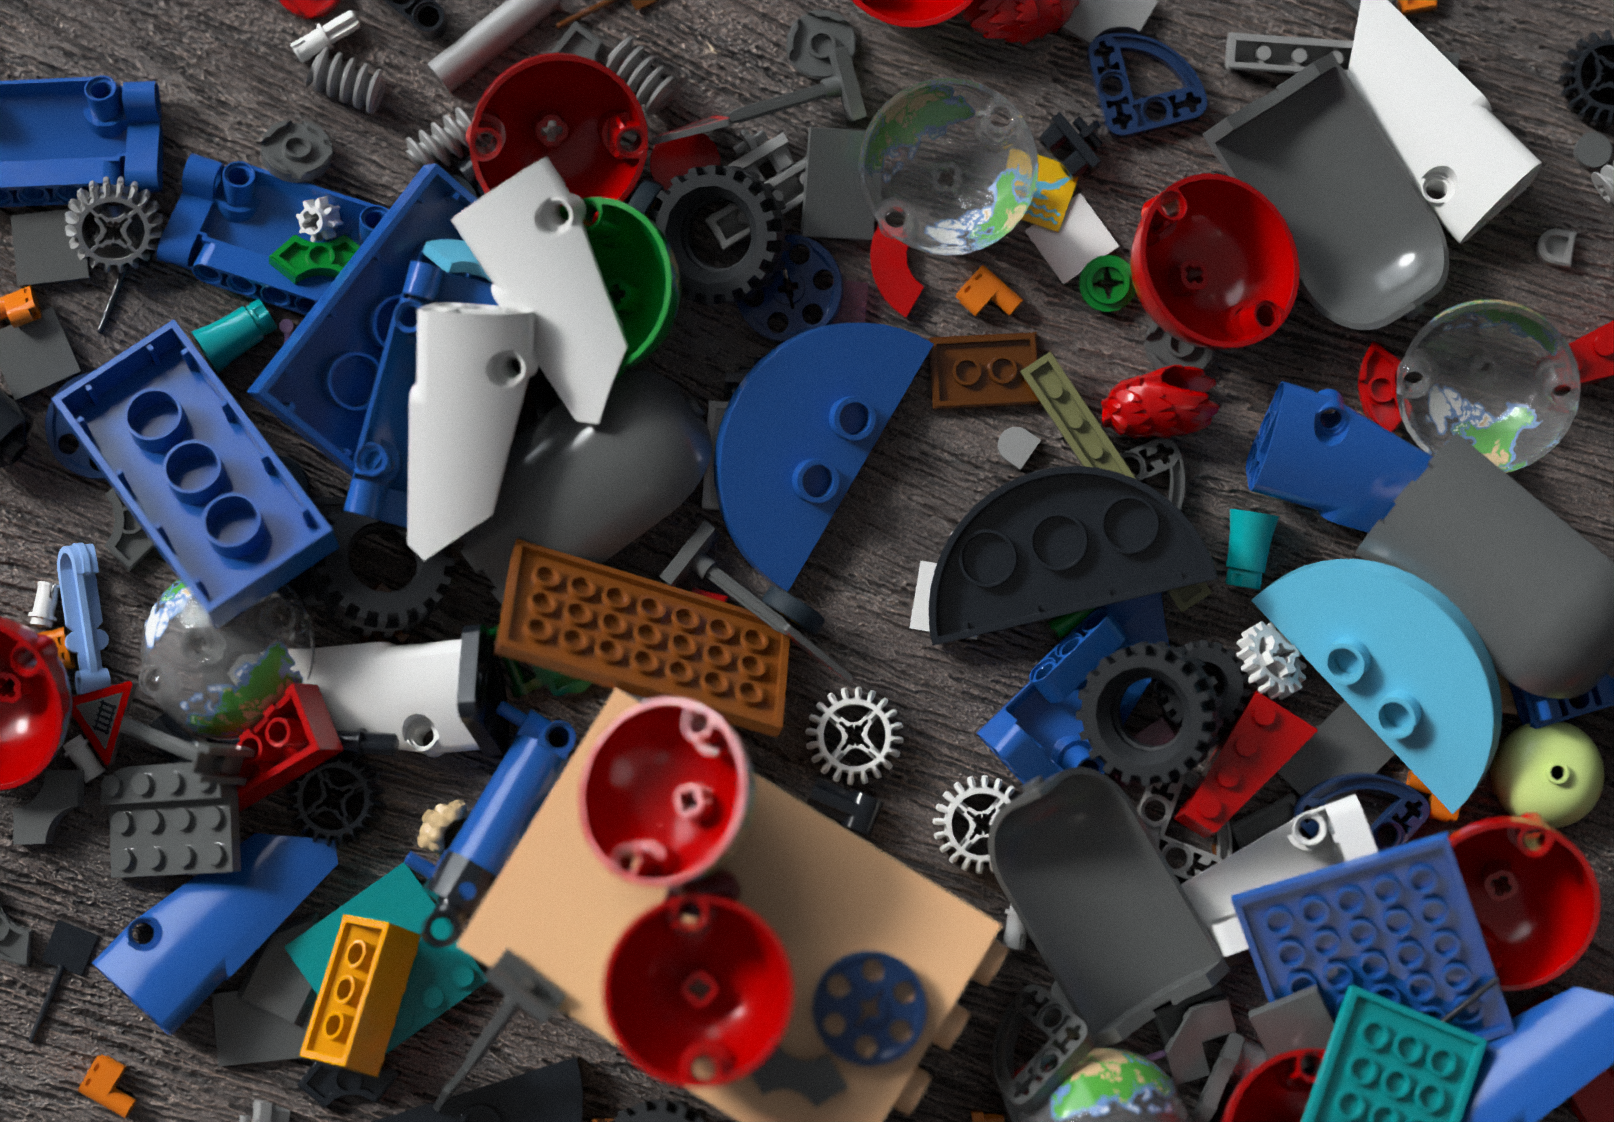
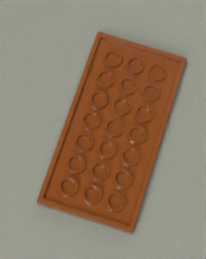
[495,538,791,737]

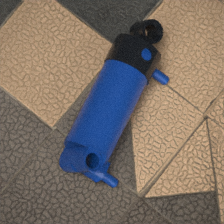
[404,701,576,949]

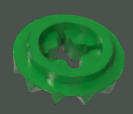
[1079,255,1135,313]

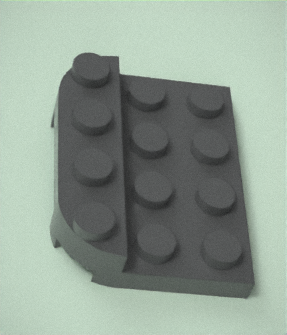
[100,763,241,878]

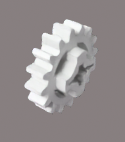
[1237,621,1307,700]

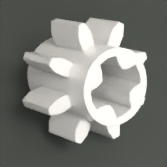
[296,196,343,242]

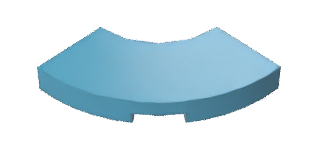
[422,239,491,282]

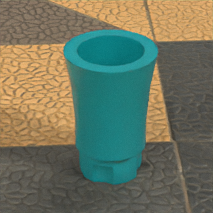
[191,299,277,374]
[1225,509,1280,590]

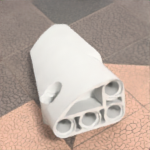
[1347,0,1542,244]
[451,157,628,424]
[407,302,539,561]
[227,639,481,758]
[1180,794,1378,957]

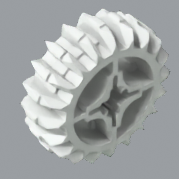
[805,687,904,785]
[933,775,1015,874]

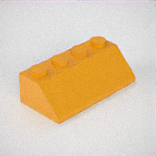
[299,914,421,1077]

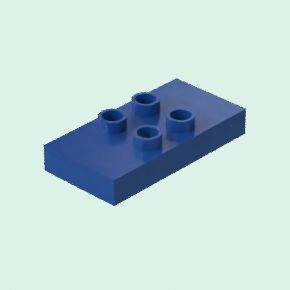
[247,163,493,477]
[51,319,339,630]

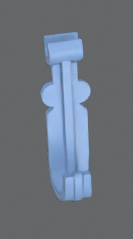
[57,542,111,695]

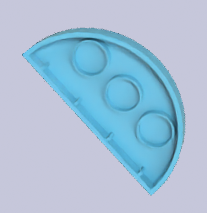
[1251,559,1502,814]

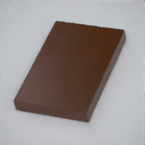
[929,332,1041,410]

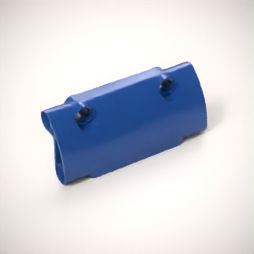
[0,75,163,207]
[156,153,388,315]
[344,260,499,528]

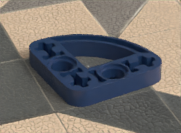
[1087,33,1208,139]
[1292,772,1430,851]

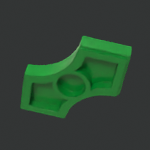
[269,235,360,285]

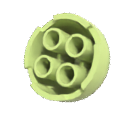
[1490,721,1605,828]

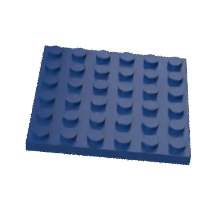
[1232,832,1515,1076]

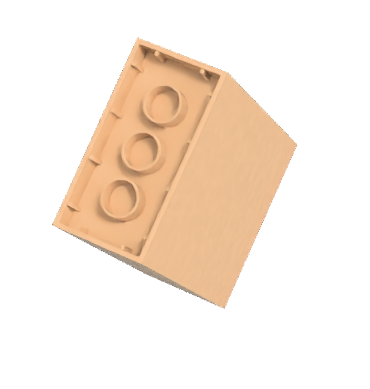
[456,688,1010,1122]

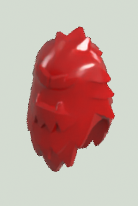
[962,0,1080,46]
[1101,365,1220,440]

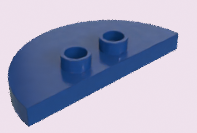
[713,322,934,592]

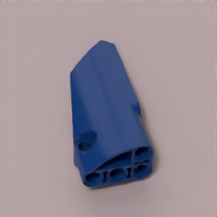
[1246,381,1433,533]
[976,593,1170,784]
[92,833,338,1036]
[1460,986,1614,1122]

